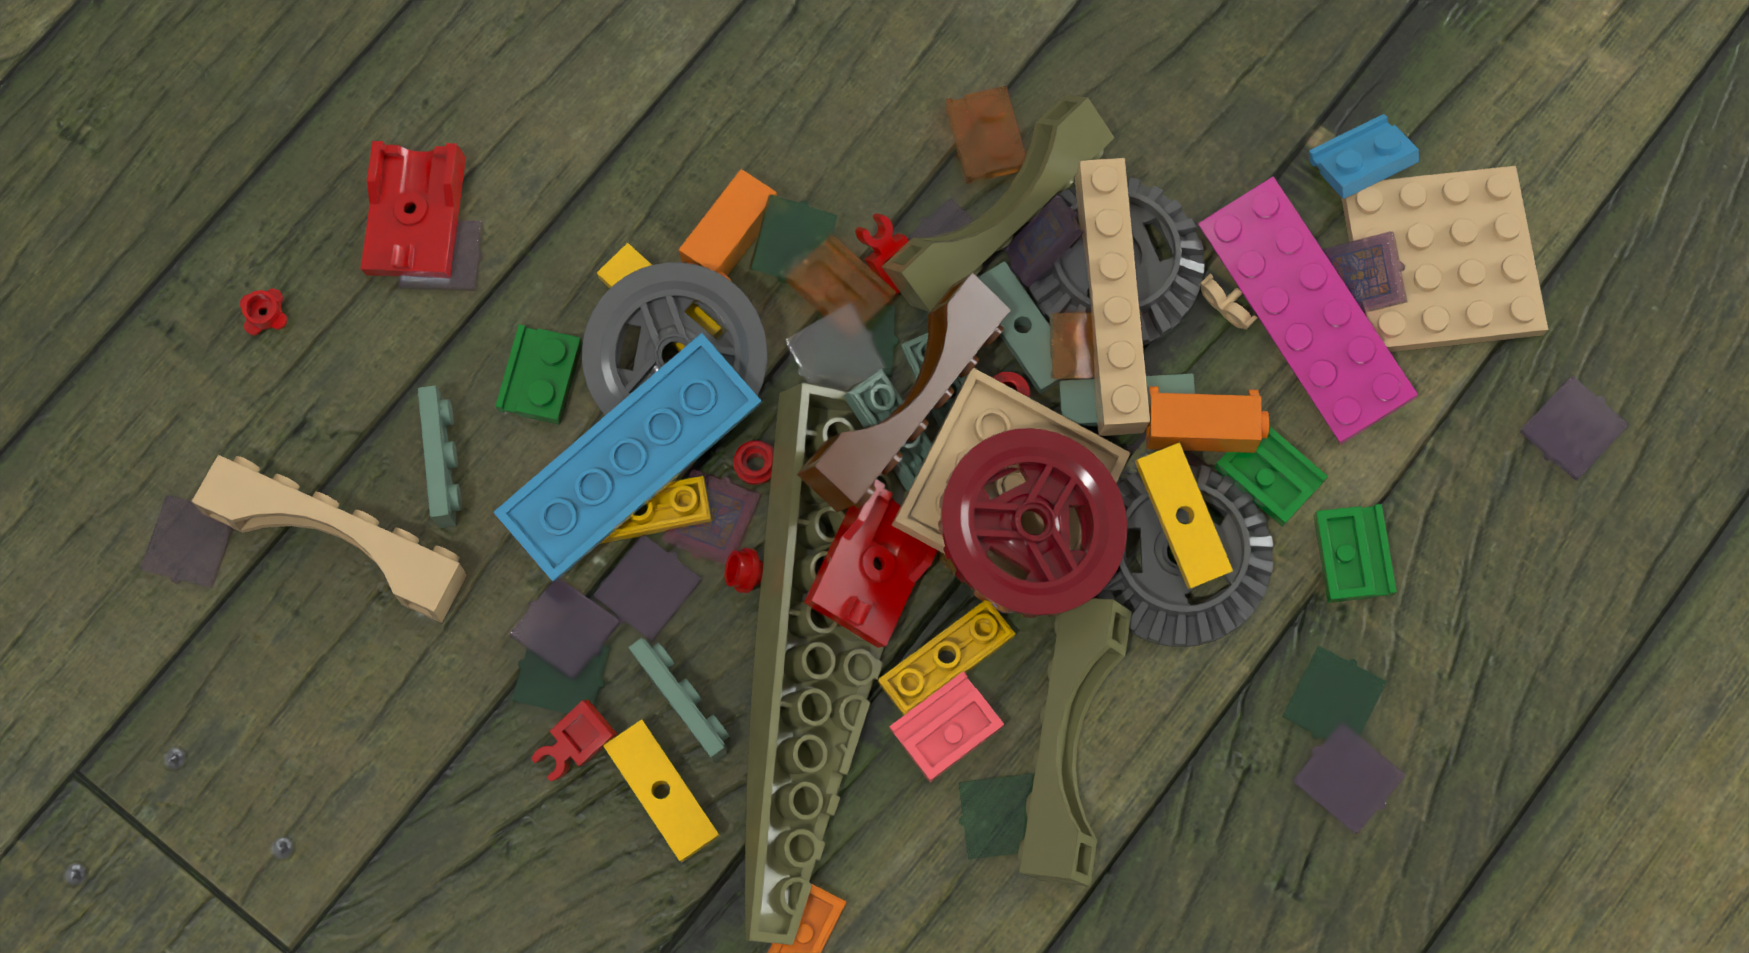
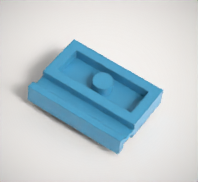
[1309,114,1419,199]

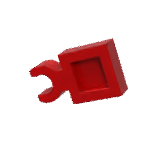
[855,213,909,296]
[531,700,617,781]

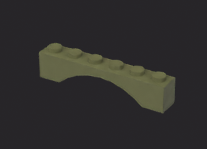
[882,95,1114,312]
[1018,599,1132,887]

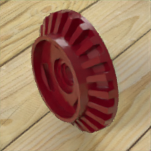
[938,428,1127,618]

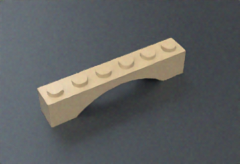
[1075,158,1150,436]
[191,455,467,623]

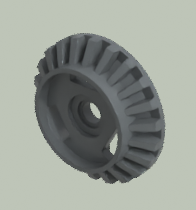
[1024,177,1204,347]
[582,262,767,415]
[1096,465,1274,647]

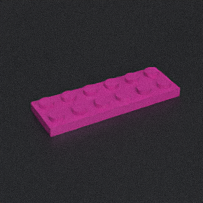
[1198,176,1418,445]

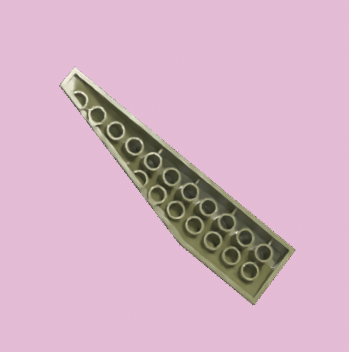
[745,383,908,945]

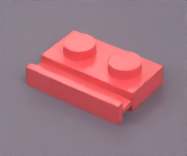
[889,671,1004,782]

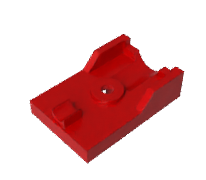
[360,141,466,278]
[804,479,938,648]

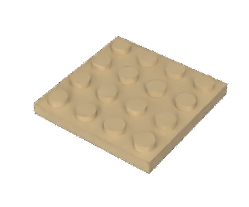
[1341,166,1548,352]
[892,368,1130,580]

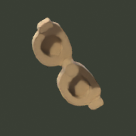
[1200,273,1258,330]

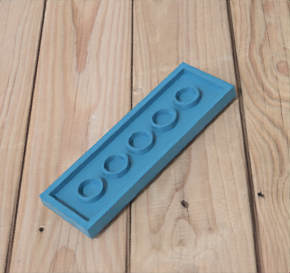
[493,333,762,582]

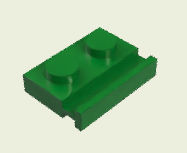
[495,324,583,425]
[1214,426,1328,527]
[1313,504,1397,603]

